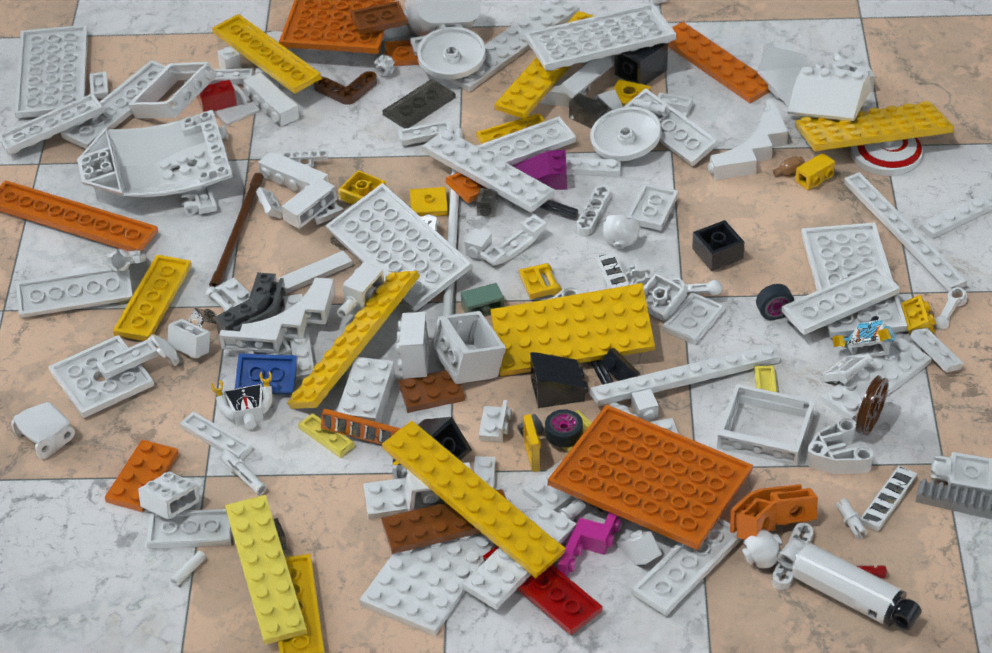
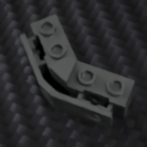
[215,272,286,334]

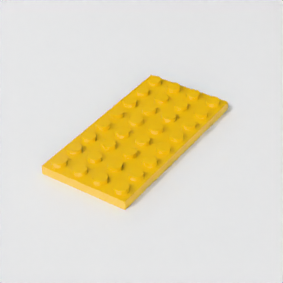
[795,101,954,151]
[490,283,655,377]

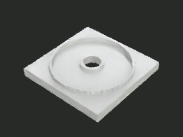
[48,335,154,418]

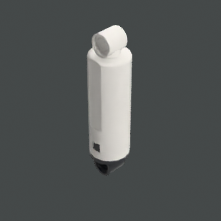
[777,539,922,630]

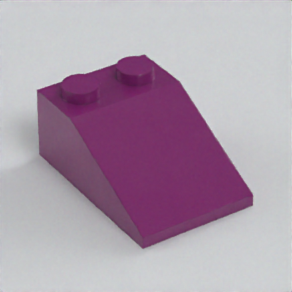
[513,150,567,190]

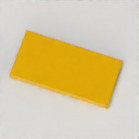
[476,113,545,144]

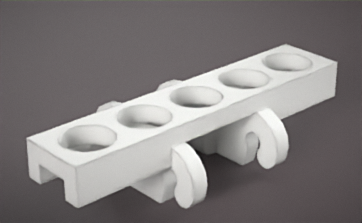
[282,150,328,167]
[626,263,651,287]

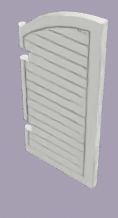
[214,84,261,126]

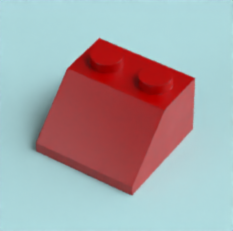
[197,79,237,112]

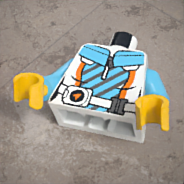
[832,316,896,357]

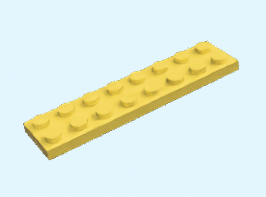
[225,495,307,645]

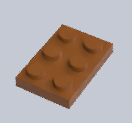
[350,1,408,35]
[398,370,465,413]

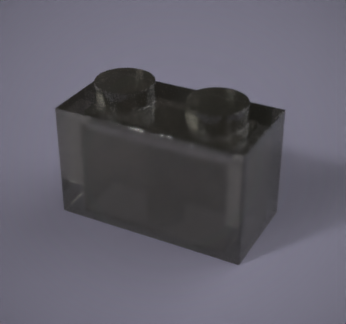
[569,93,608,129]

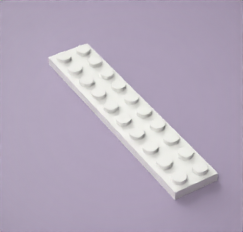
[445,0,580,92]

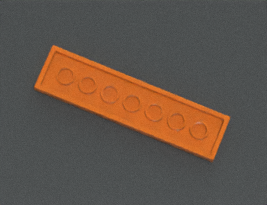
[668,22,771,103]

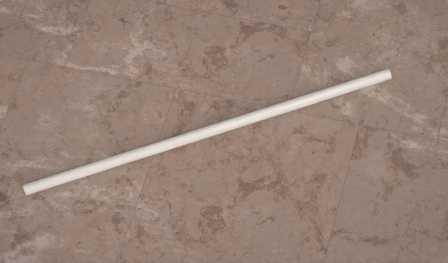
[442,128,463,316]

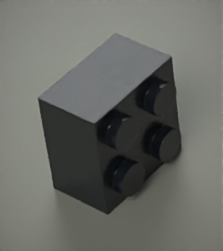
[692,220,745,271]

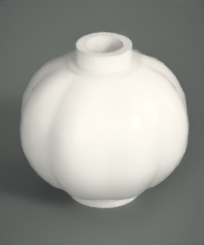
[742,529,783,568]

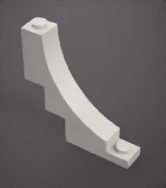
[707,99,788,181]
[219,278,335,354]

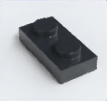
[600,348,641,381]

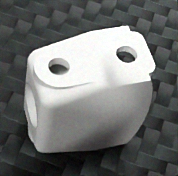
[11,402,75,460]

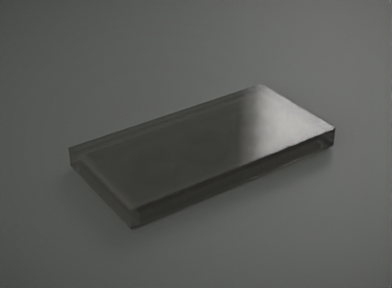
[382,79,456,129]

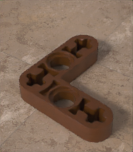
[314,71,377,105]

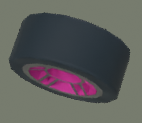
[756,284,795,321]
[545,409,583,448]

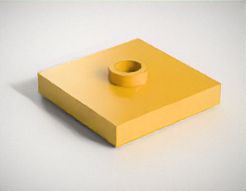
[410,187,448,217]
[523,414,541,472]

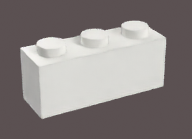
[281,177,337,229]

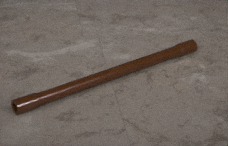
[209,173,264,287]

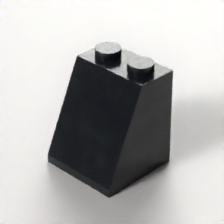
[615,43,668,85]
[530,352,588,408]
[418,417,472,461]

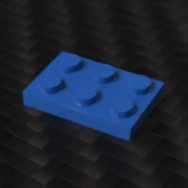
[234,354,298,395]

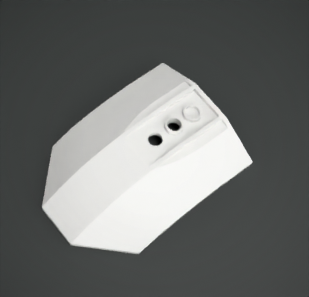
[77,110,233,198]

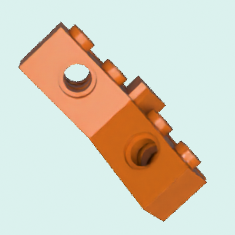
[730,484,818,540]

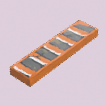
[321,408,401,444]

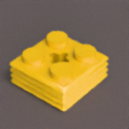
[338,170,387,205]

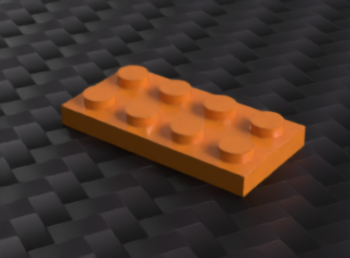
[105,439,179,512]

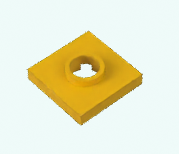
[613,80,651,107]

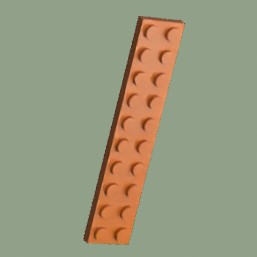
[0,180,158,252]

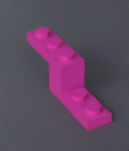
[558,512,622,577]

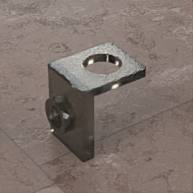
[187,308,217,327]

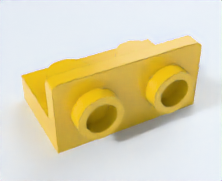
[900,295,936,335]

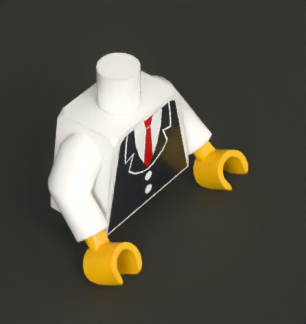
[211,371,273,429]

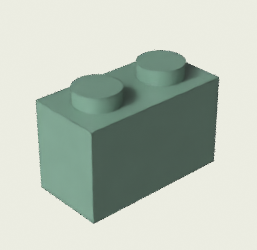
[461,283,505,316]

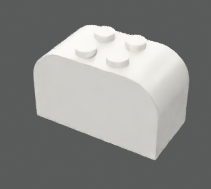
[405,0,481,36]

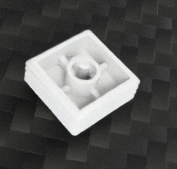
[644,273,687,322]

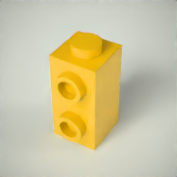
[795,153,835,190]

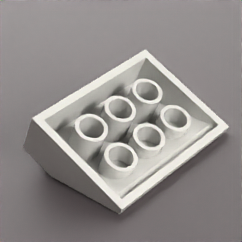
[787,67,871,121]

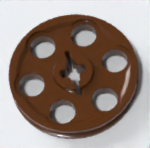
[856,375,889,436]

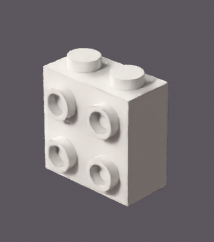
[138,472,199,519]

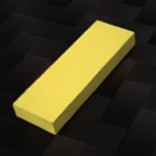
[298,413,355,458]

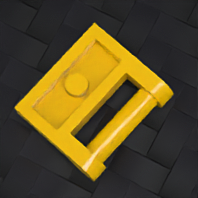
[518,263,562,300]

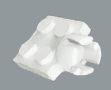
[102,249,146,271]
[930,452,992,495]

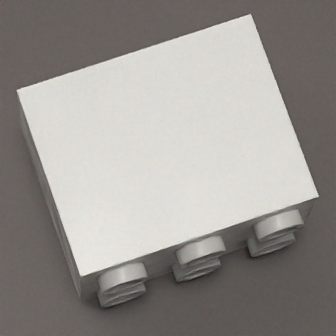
[431,311,506,384]

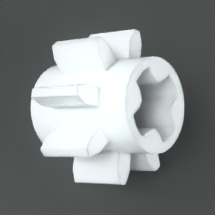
[374,55,395,76]

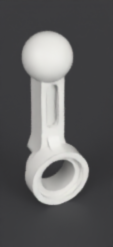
[671,278,722,295]
[934,287,967,330]

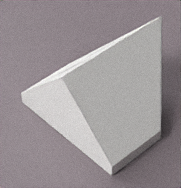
[587,89,623,113]

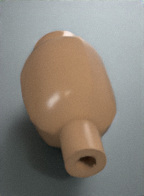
[773,156,805,177]

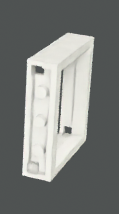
[127,62,217,119]
[717,384,815,466]

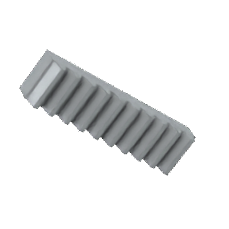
[916,478,992,519]

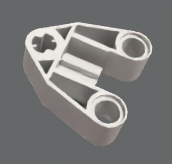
[807,418,873,474]

